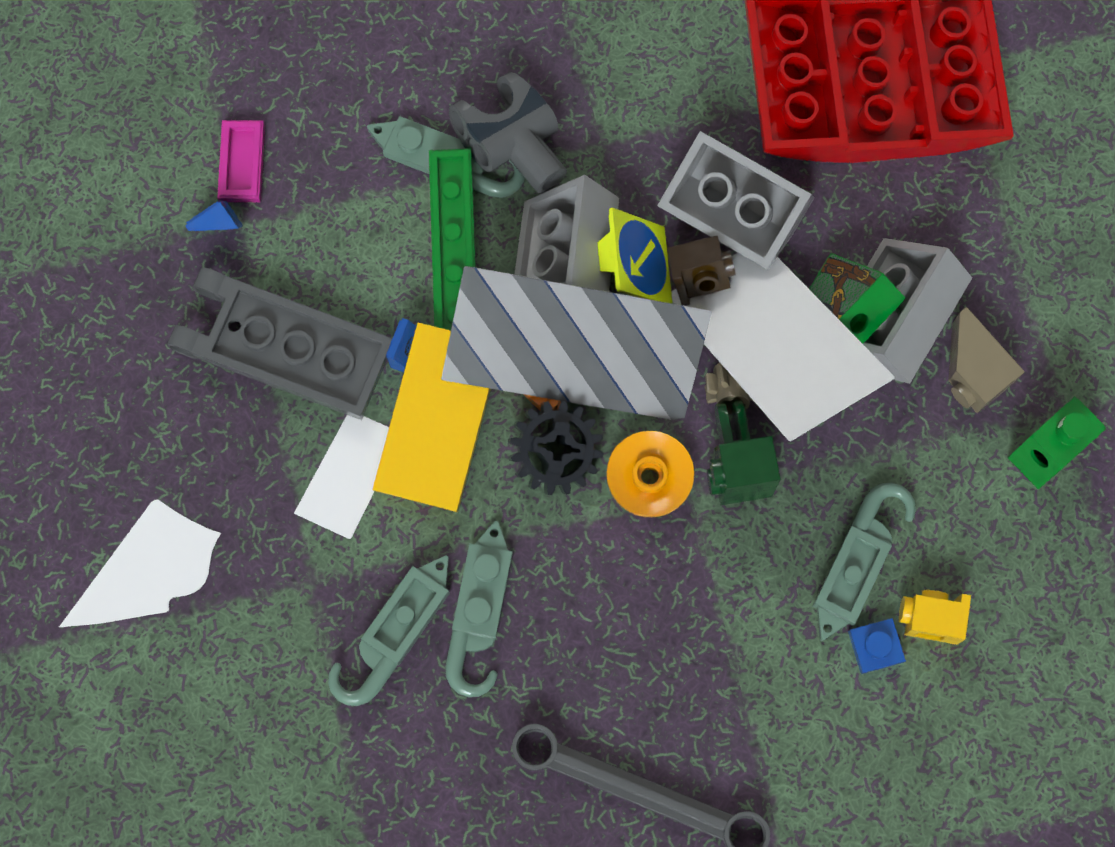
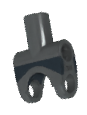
[449,72,567,194]

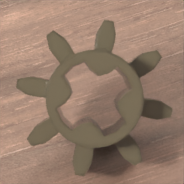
[705,363,753,414]

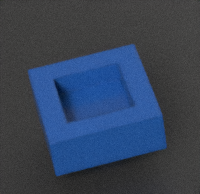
[848,618,906,674]

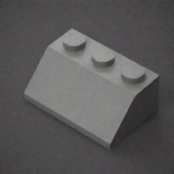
[657,131,815,270]
[514,175,619,292]
[863,238,972,384]

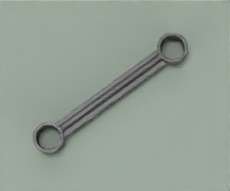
[512,724,770,847]

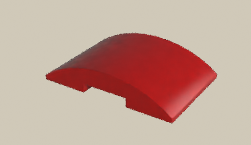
[744,0,1014,163]

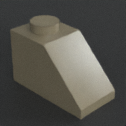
[949,307,1025,413]

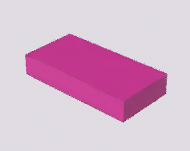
[217,120,265,202]

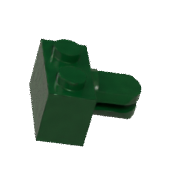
[707,400,781,506]

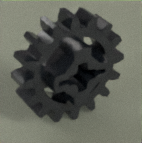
[508,401,604,495]

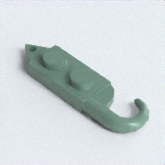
[367,116,525,198]
[812,483,916,641]
[445,521,513,697]
[328,555,450,706]

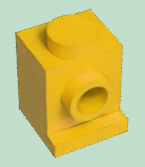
[899,590,971,645]

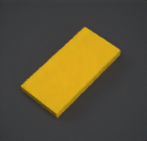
[372,323,491,513]

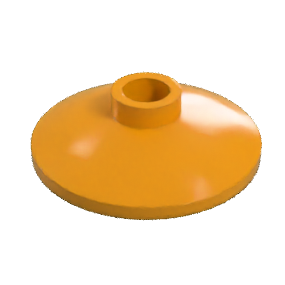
[607,431,694,517]

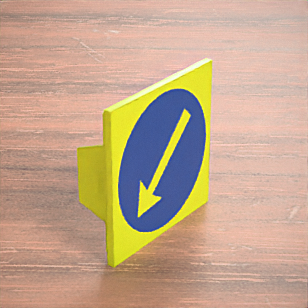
[597,208,673,304]

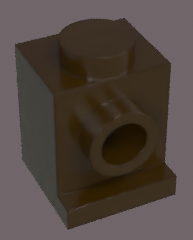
[668,235,736,306]

